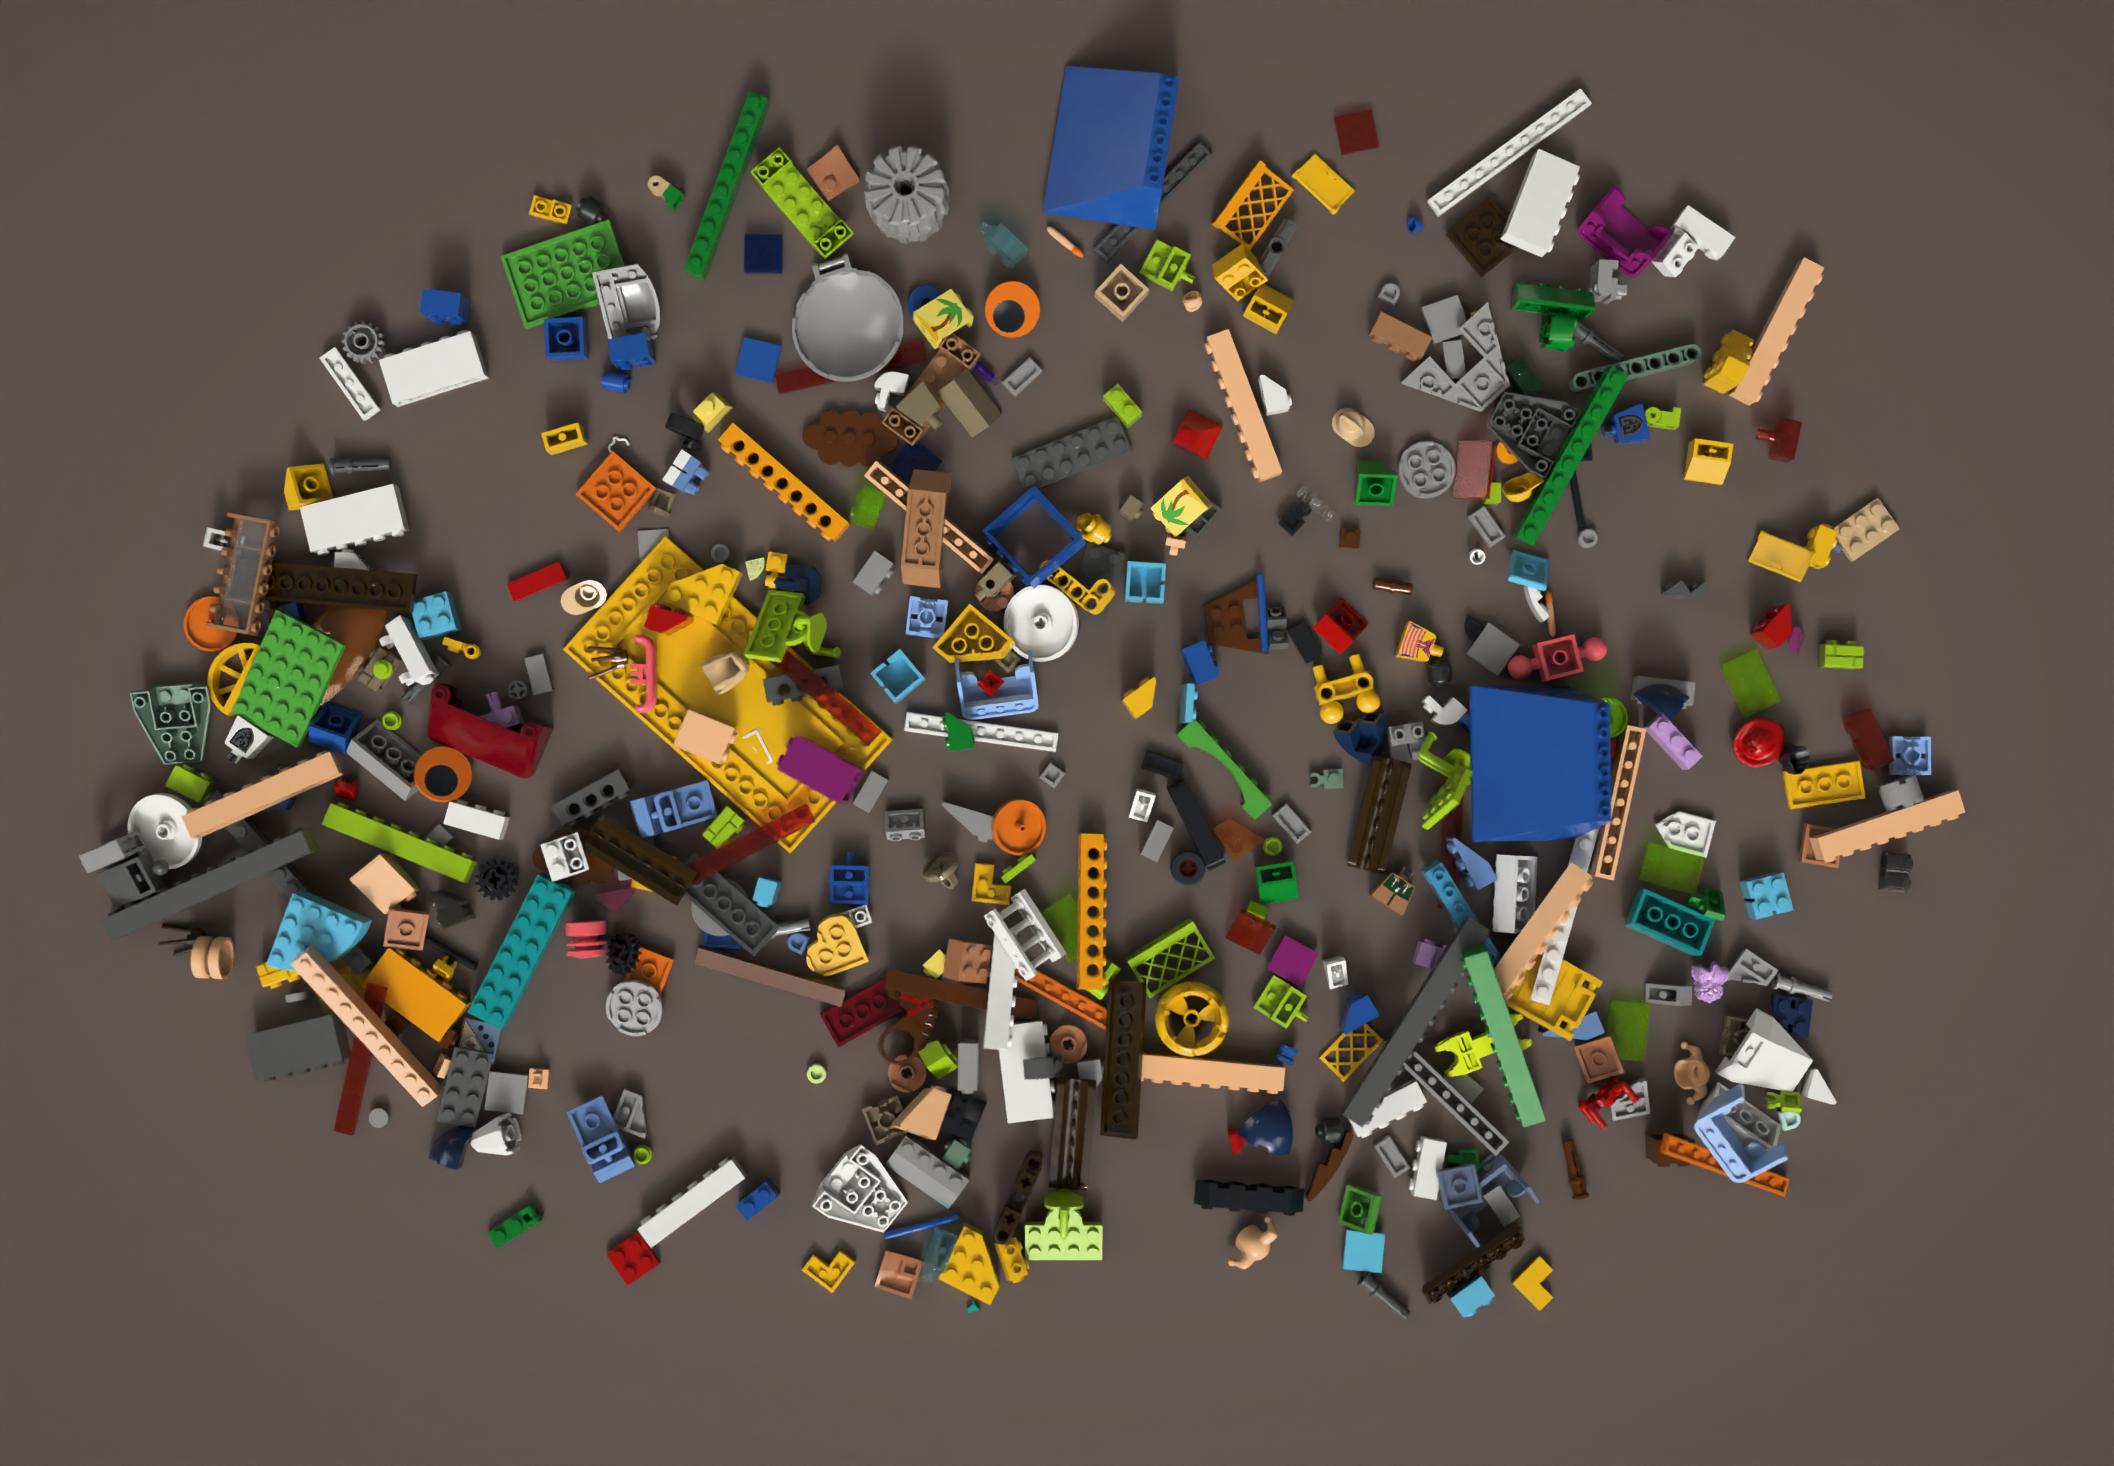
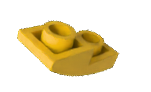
[529,195,572,224]

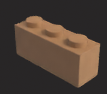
[1368,311,1432,361]

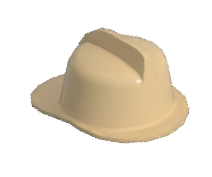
[1332,408,1375,447]
[561,579,607,615]

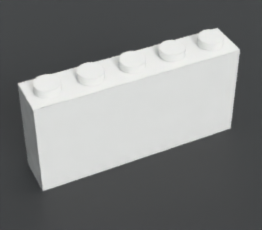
[1500,149,1580,257]
[379,330,489,407]
[300,484,409,556]
[999,1019,1056,1123]

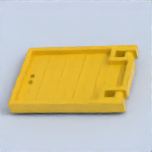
[1505,953,1603,1041]

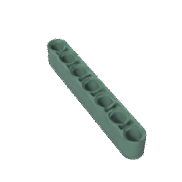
[1569,344,1702,393]

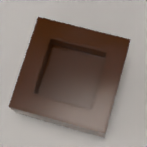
[1339,528,1361,549]
[384,1011,410,1038]
[440,1027,461,1049]

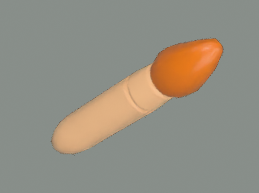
[1047,226,1084,258]
[1544,590,1556,637]

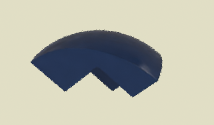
[1633,684,1689,721]
[1333,712,1386,765]
[1238,1099,1293,1155]
[428,1126,477,1170]

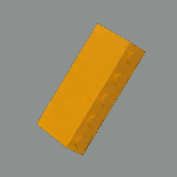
[361,947,471,1042]

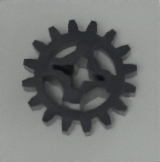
[475,859,518,901]
[605,932,642,975]

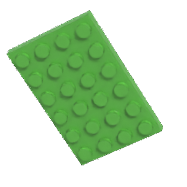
[500,219,625,329]
[231,609,346,748]

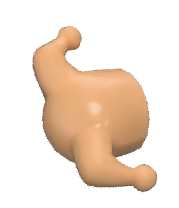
[1674,1042,1710,1105]
[1228,1216,1278,1269]

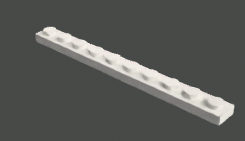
[1427,88,1592,217]
[1530,827,1600,1005]

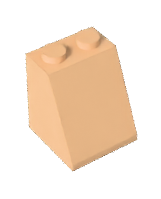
[673,710,738,764]
[350,853,420,914]
[891,1086,951,1140]

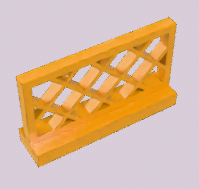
[1211,160,1294,250]

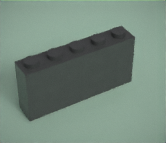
[245,1013,352,1082]

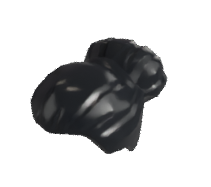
[1778,745,1810,775]

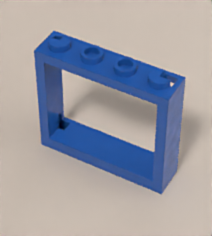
[982,486,1086,589]

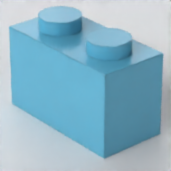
[753,876,782,907]
[1447,1273,1495,1318]

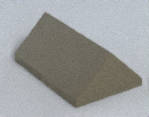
[937,368,1002,437]

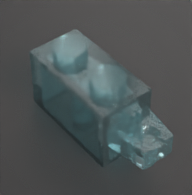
[979,221,1029,270]
[919,1227,959,1284]

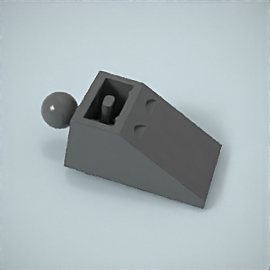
[97,851,169,908]

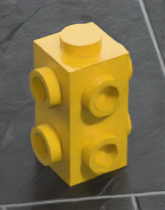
[1804,523,1838,569]
[994,1236,1029,1283]

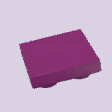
[1266,935,1319,987]

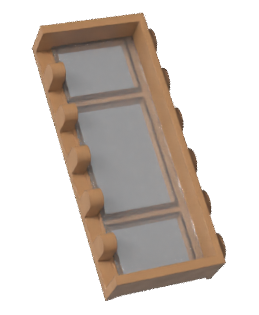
[205,513,280,636]

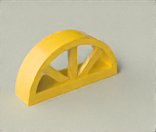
[207,643,260,716]

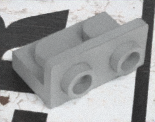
[885,809,925,841]

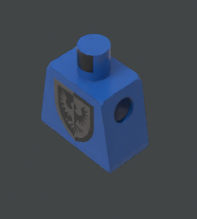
[1601,404,1651,444]

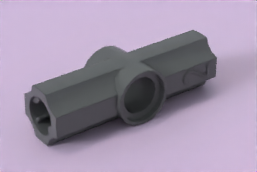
[1259,218,1299,277]

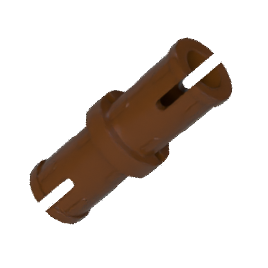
[1373,577,1413,596]

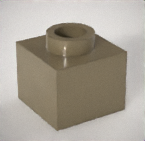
[1119,495,1144,522]

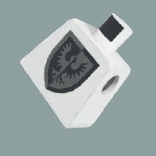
[225,715,275,764]

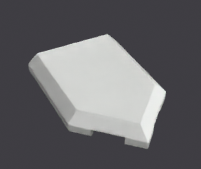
[1655,811,1716,858]

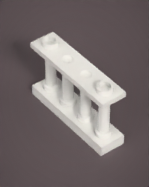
[984,889,1067,981]

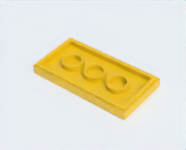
[1782,760,1866,809]

